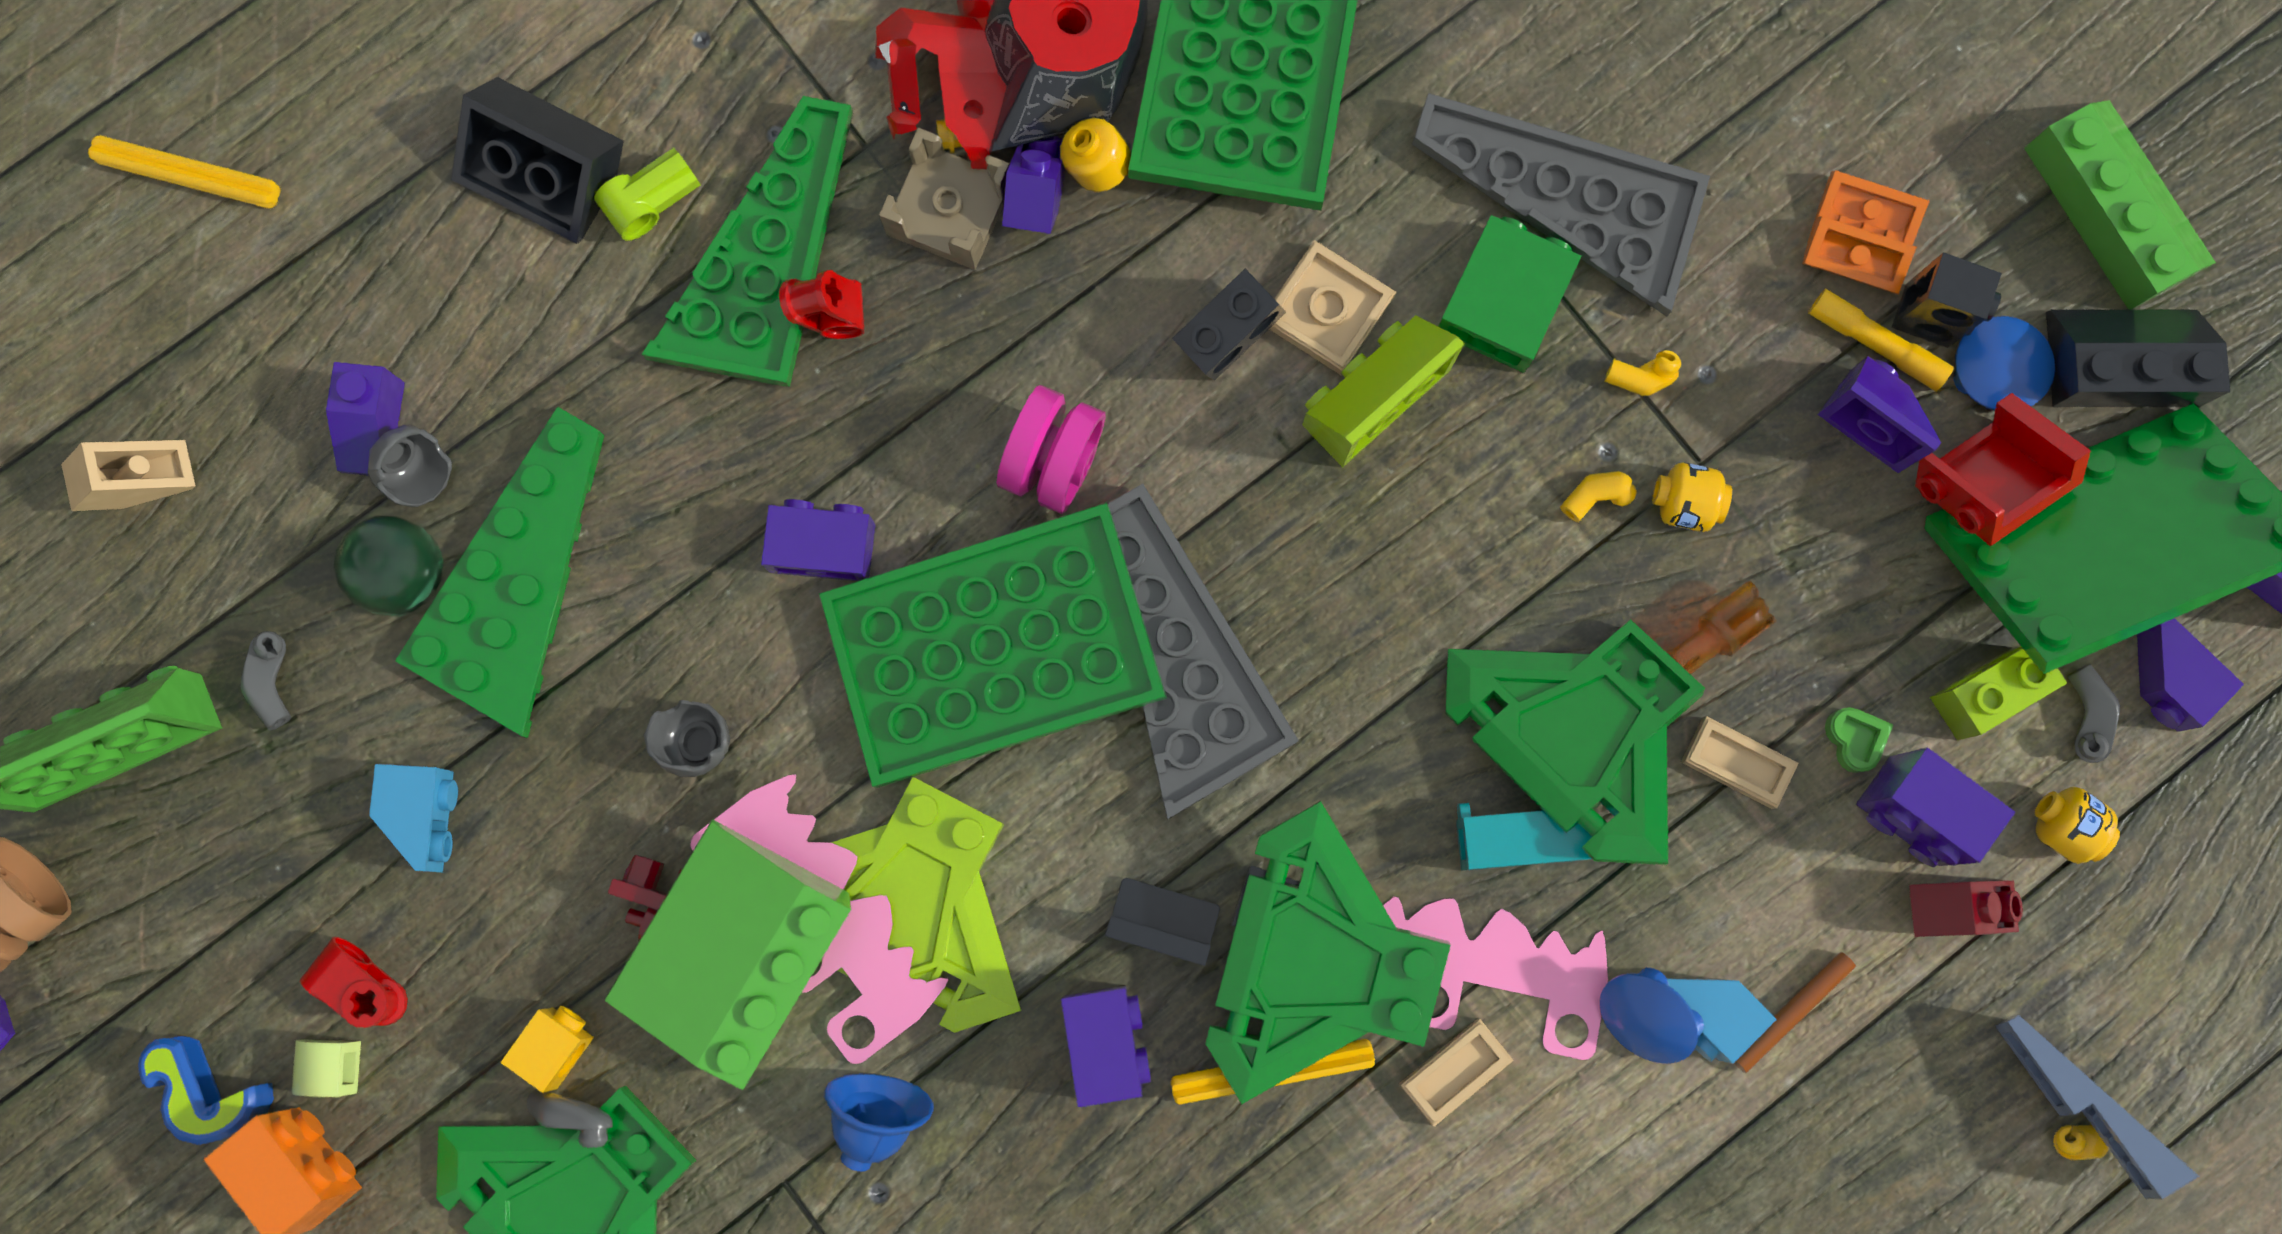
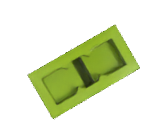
[1930,645,2067,741]

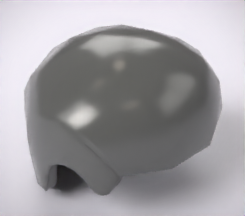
[368,425,452,508]
[644,700,731,777]

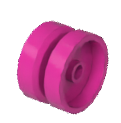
[996,385,1106,514]

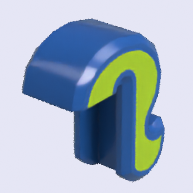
[138,1036,274,1145]

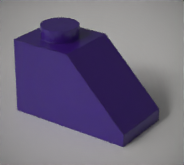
[326,362,405,476]
[2137,618,2244,732]

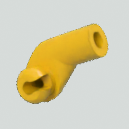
[1604,350,1681,396]
[1560,471,1637,522]

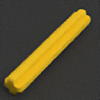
[88,135,281,208]
[1171,1039,1375,1105]

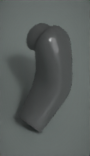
[241,631,291,731]
[2067,664,2120,763]
[527,1090,613,1148]

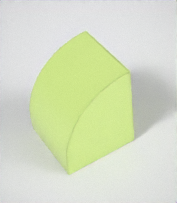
[291,1039,361,1097]

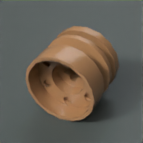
[0,837,72,973]

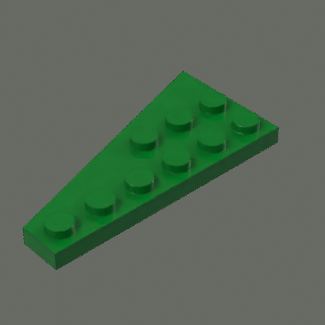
[641,96,853,388]
[395,406,604,738]

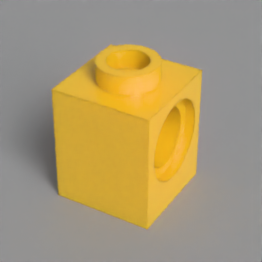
[500,1006,594,1093]

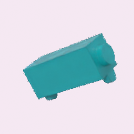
[1456,803,1592,871]

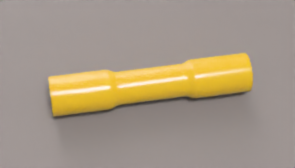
[1808,288,1954,392]

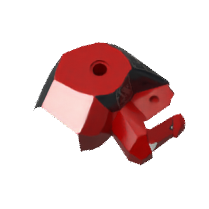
[875,0,1148,169]

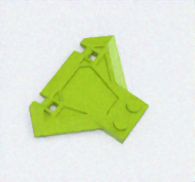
[820,777,1021,1033]

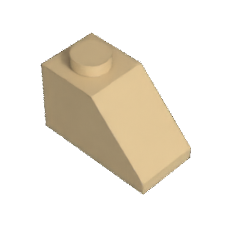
[61,440,195,511]

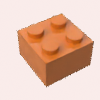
[204,1107,362,1234]

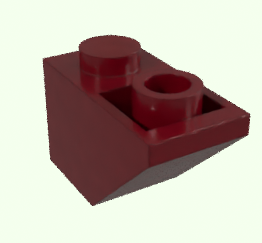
[1909,880,2023,937]

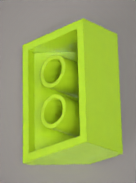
[1302,315,1464,468]

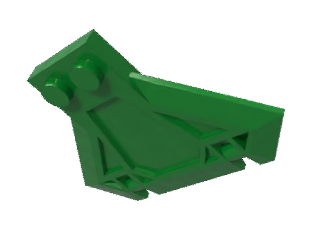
[1445,619,1705,865]
[1205,801,1451,1104]
[436,1086,697,1234]

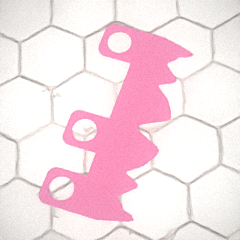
[691,774,948,1064]
[1383,897,1608,1060]

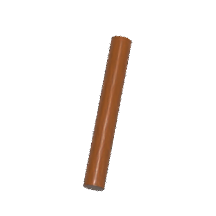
[1734,952,1856,1073]

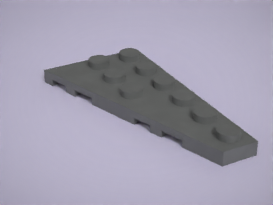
[1412,93,1710,317]
[1108,484,1299,820]

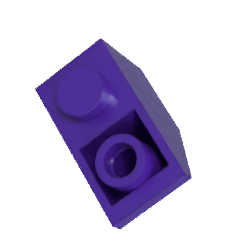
[1002,136,1066,234]

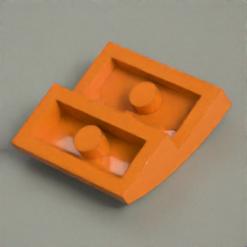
[1802,170,1929,294]

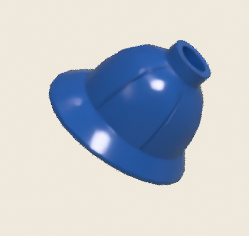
[824,1074,934,1172]

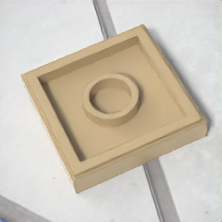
[1269,240,1396,376]

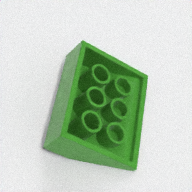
[0,666,222,813]
[605,819,851,1090]

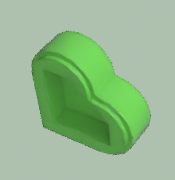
[1825,707,1894,773]

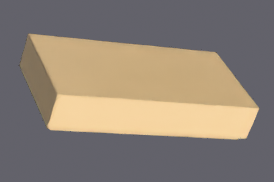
[1681,716,1799,809]
[1399,1019,1514,1127]

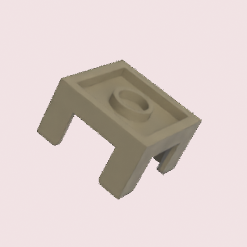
[879,128,1009,270]

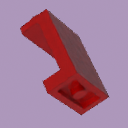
[1915,393,2091,546]

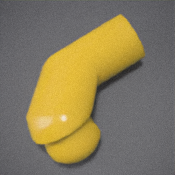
[2053,1125,2109,1160]

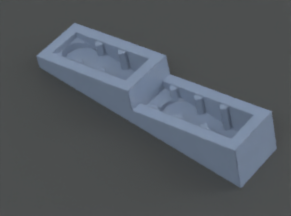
[1995,1015,2199,1199]

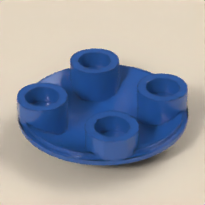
[1953,316,2055,411]
[1600,968,1704,1064]

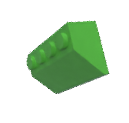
[2024,100,2216,309]

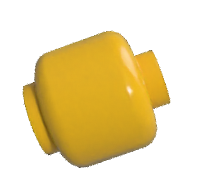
[1060,118,1131,192]

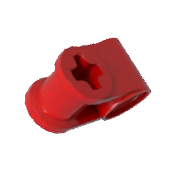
[779,270,864,339]
[300,936,408,1028]

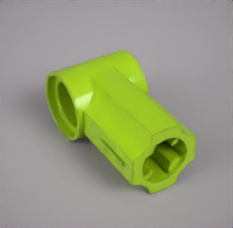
[594,148,701,241]

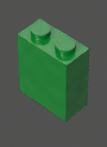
[1438,215,1581,373]

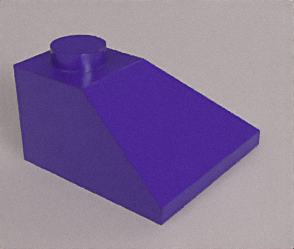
[1817,356,1941,473]

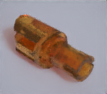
[1667,581,1777,674]

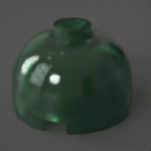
[333,515,443,617]

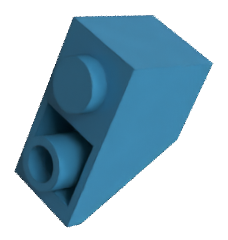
[369,764,458,873]
[1667,978,1777,1064]

